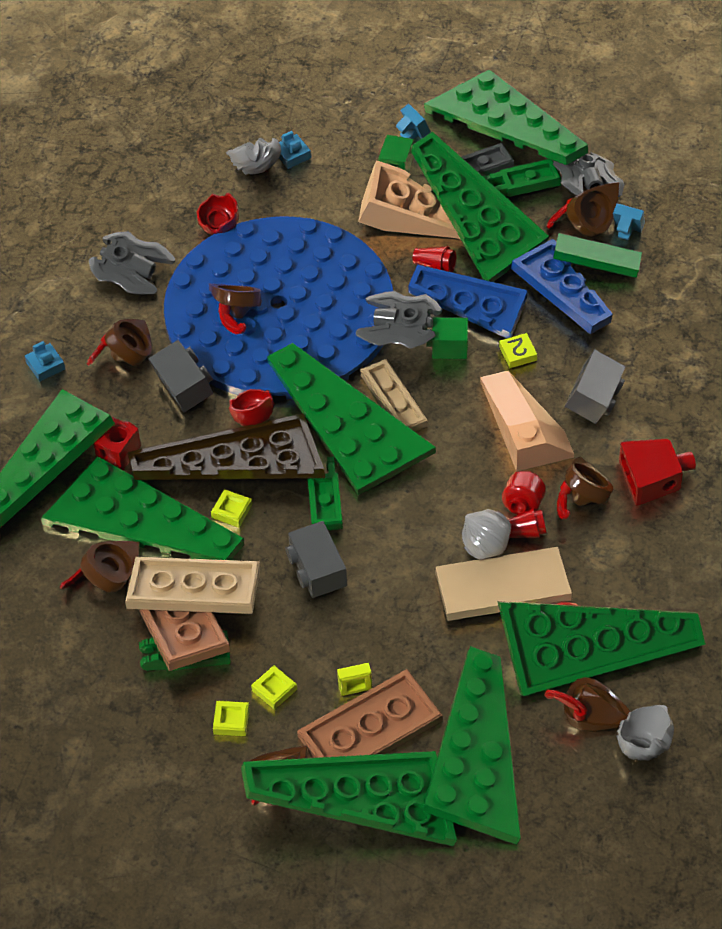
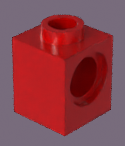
[94,417,141,470]

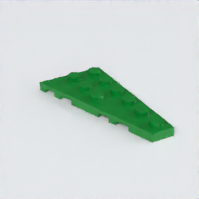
[424,70,588,165]
[411,131,549,282]
[267,343,436,496]
[0,389,115,528]
[41,457,244,560]
[497,601,706,696]
[422,646,521,845]
[241,751,457,846]

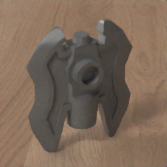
[553,152,624,197]
[89,231,175,294]
[356,291,442,349]

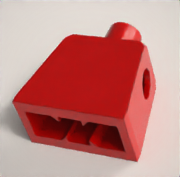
[619,439,696,506]

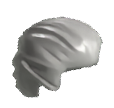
[226,138,281,175]
[462,509,511,560]
[616,705,674,761]

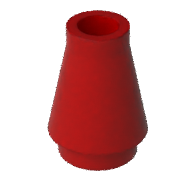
[412,246,457,272]
[508,508,547,538]

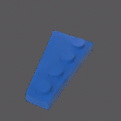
[511,238,613,334]
[408,264,527,338]

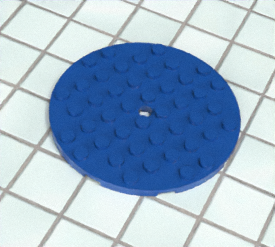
[164,216,393,399]

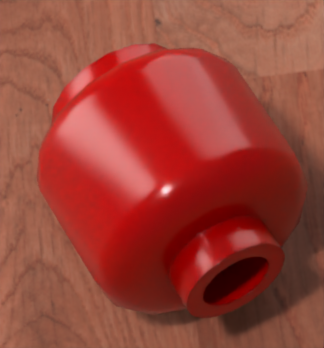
[502,471,546,515]

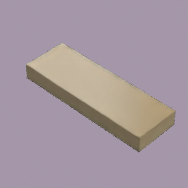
[360,359,428,432]

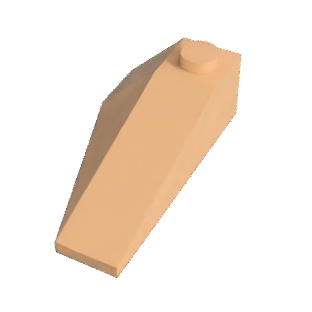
[358,160,460,239]
[480,371,574,472]

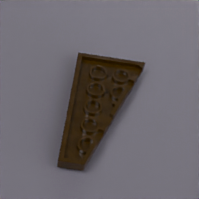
[128,414,325,480]

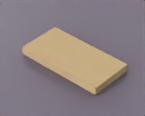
[435,547,572,621]
[125,557,260,614]

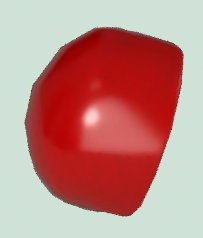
[196,193,239,235]
[228,389,274,427]

